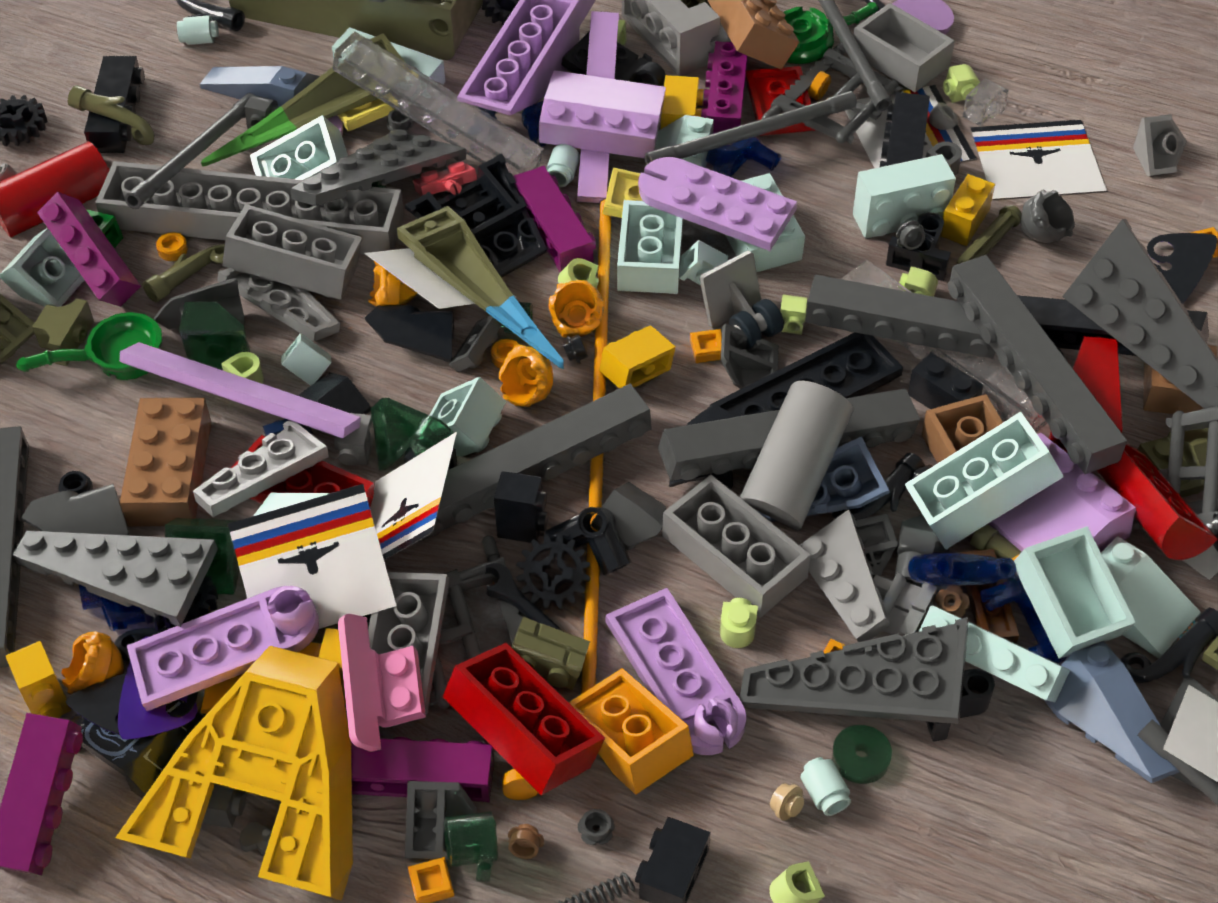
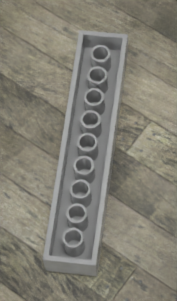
[95,161,404,255]

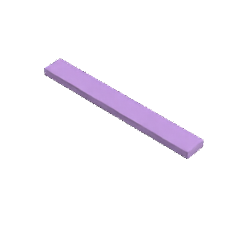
[577,11,619,203]
[119,342,361,438]

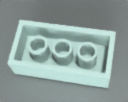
[905,412,1064,549]

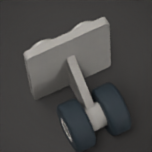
[700,250,784,349]

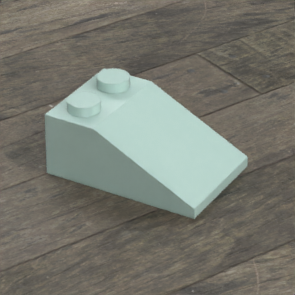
[250,115,348,180]
[1101,536,1201,658]

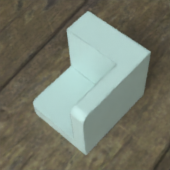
[281,333,332,386]

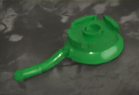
[783,2,878,64]
[16,312,162,380]

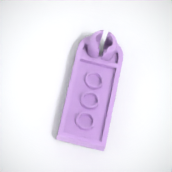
[638,157,797,251]
[127,586,319,711]
[606,588,746,755]

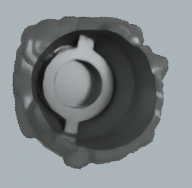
[1021,190,1075,244]

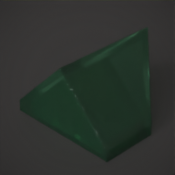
[371,398,435,470]

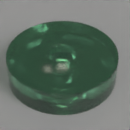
[832,725,892,784]

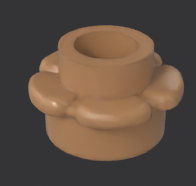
[935,585,970,618]
[508,824,544,859]

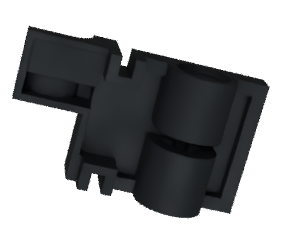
[561,31,666,87]

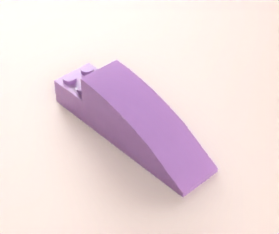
[457,0,596,116]

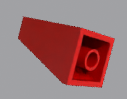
[1049,336,1123,453]

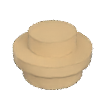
[770,783,804,821]

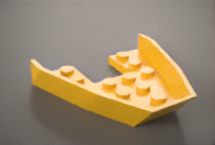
[115,646,353,901]

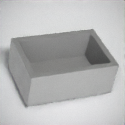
[854,3,955,92]

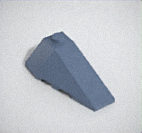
[200,66,320,107]
[753,436,890,522]
[1043,641,1180,783]

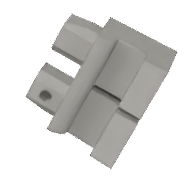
[872,572,937,639]

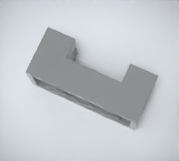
[622,0,720,76]

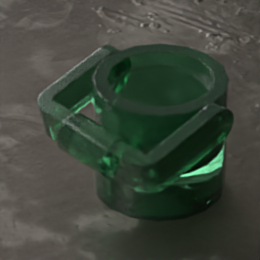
[444,811,498,882]

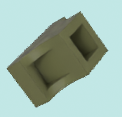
[32,298,94,366]

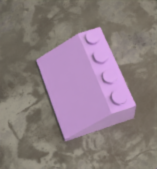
[539,70,666,158]
[988,433,1136,553]

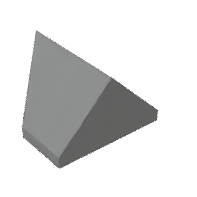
[1133,114,1187,176]

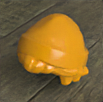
[368,261,417,307]
[549,280,604,338]
[499,344,554,407]
[61,631,124,694]

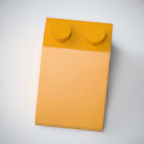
[569,668,694,795]

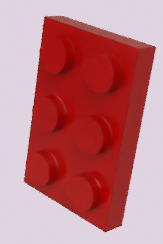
[745,66,816,136]

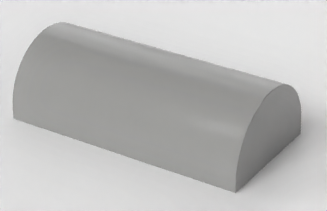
[740,381,854,531]
[368,572,450,720]

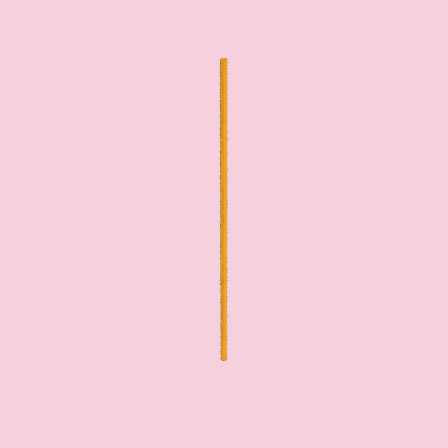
[581,200,611,694]

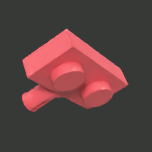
[413,162,477,196]

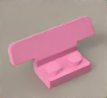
[338,614,426,752]

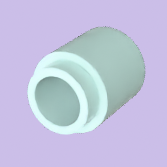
[177,15,219,45]
[546,144,580,187]
[800,757,851,816]

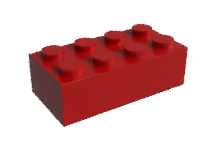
[442,643,605,795]

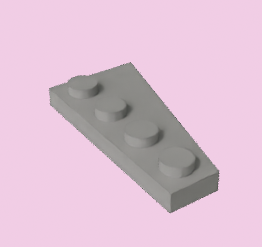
[218,268,340,342]
[193,420,329,517]
[800,509,890,642]

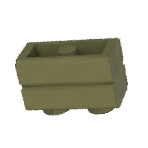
[511,617,590,690]

